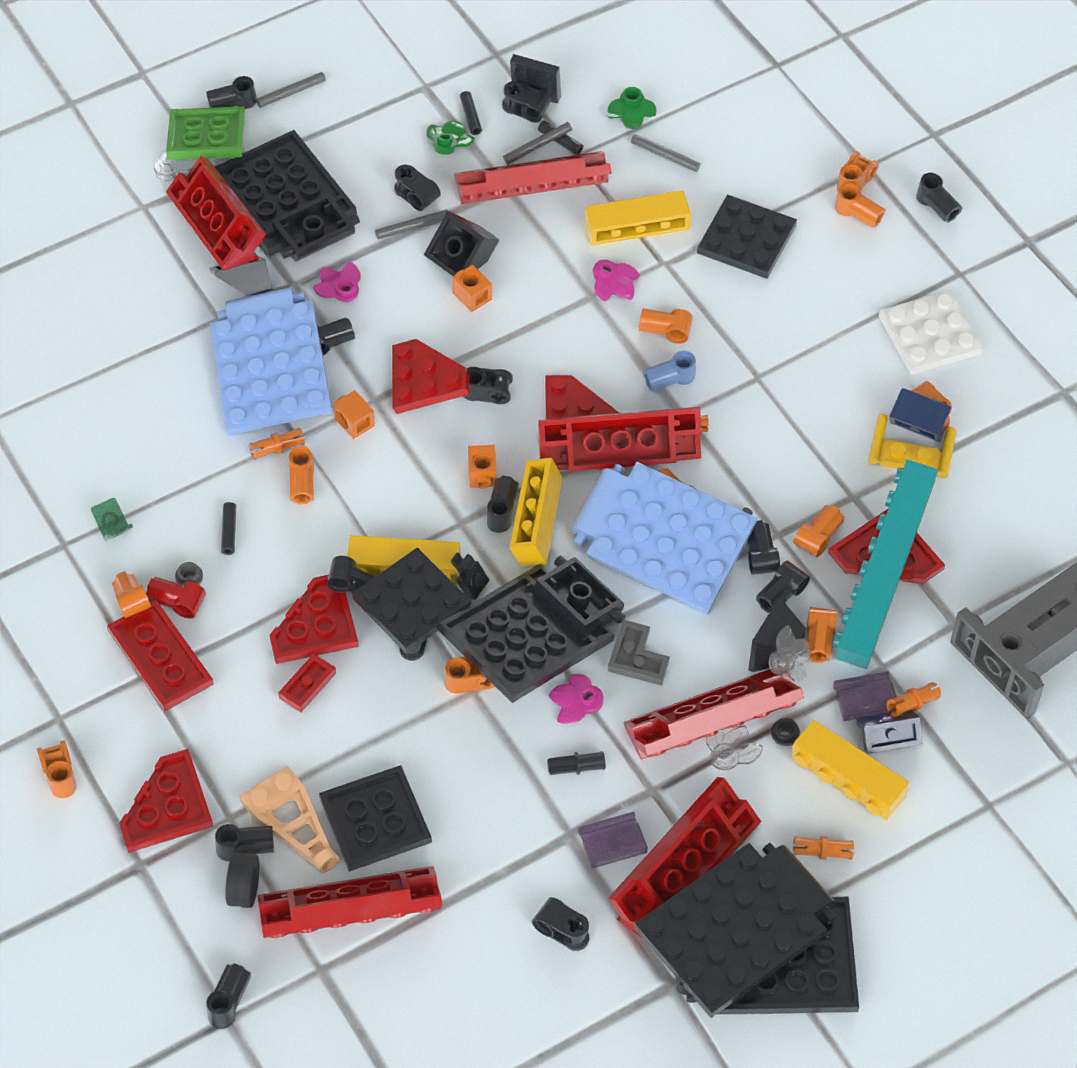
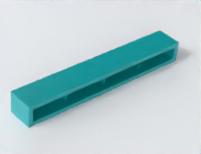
[832,459,938,670]

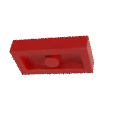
[278,653,336,713]

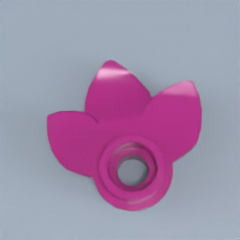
[593,259,640,302]
[313,262,361,302]
[549,674,604,724]

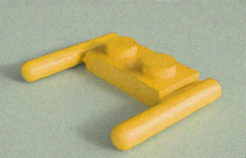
[868,414,956,478]

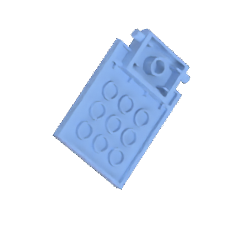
[210,287,333,436]
[570,462,757,614]

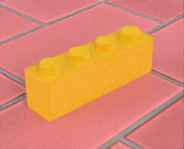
[584,190,691,246]
[510,458,563,567]
[347,535,461,585]
[791,719,910,821]

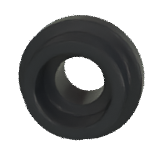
[771,718,800,746]

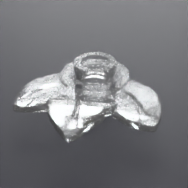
[154,150,198,181]
[769,625,811,682]
[706,725,763,771]

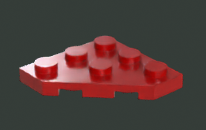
[392,339,470,414]
[545,375,619,419]
[828,508,945,584]
[269,575,359,664]
[119,749,213,853]

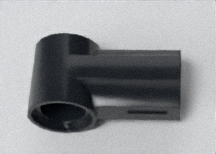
[206,76,257,109]
[916,172,962,223]
[317,317,355,356]
[487,475,519,533]
[747,520,780,575]
[327,556,375,593]
[756,560,810,613]
[215,824,274,861]
[206,963,251,1029]

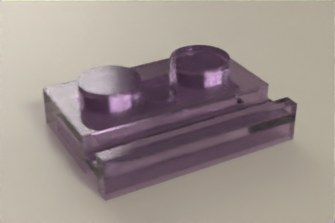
[833,671,897,721]
[578,811,648,869]

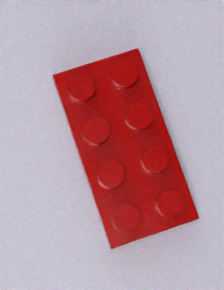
[107,599,214,712]

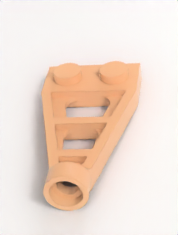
[239,766,339,873]

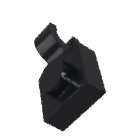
[451,553,490,600]

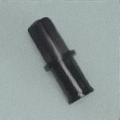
[547,751,606,775]

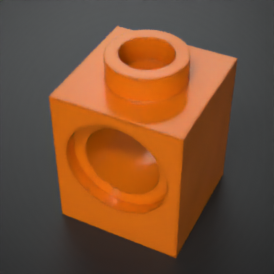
[452,265,492,312]
[333,390,375,439]
[468,445,497,489]

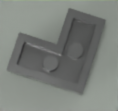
[608,620,670,686]

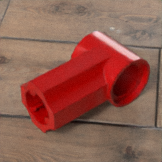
[146,576,206,619]

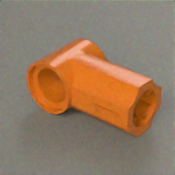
[835,183,886,228]
[639,308,693,344]
[288,446,314,504]
[793,505,845,558]
[112,571,151,618]
[806,607,838,663]

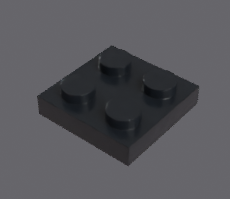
[510,54,561,104]

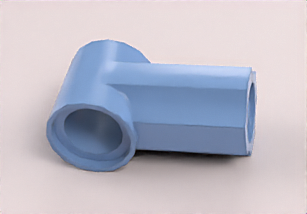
[643,350,696,392]

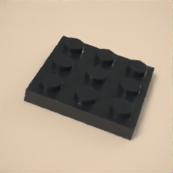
[697,194,797,279]
[352,547,471,654]
[319,765,432,871]

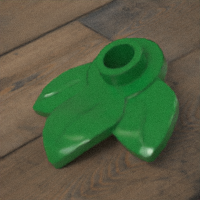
[607,87,656,129]
[426,121,475,155]

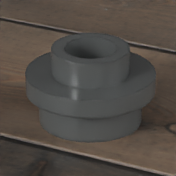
[175,562,203,585]

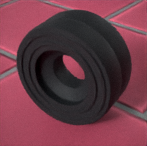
[225,852,260,908]

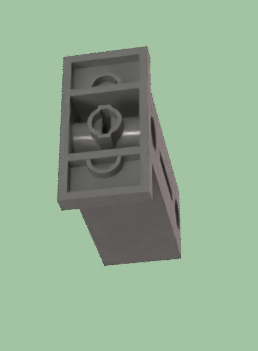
[950,563,1077,719]

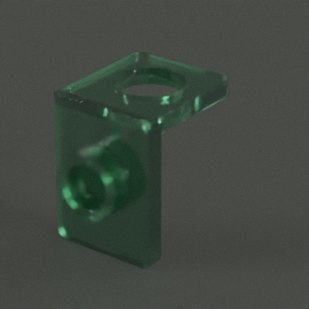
[90,498,133,542]

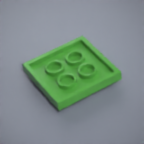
[166,106,245,161]

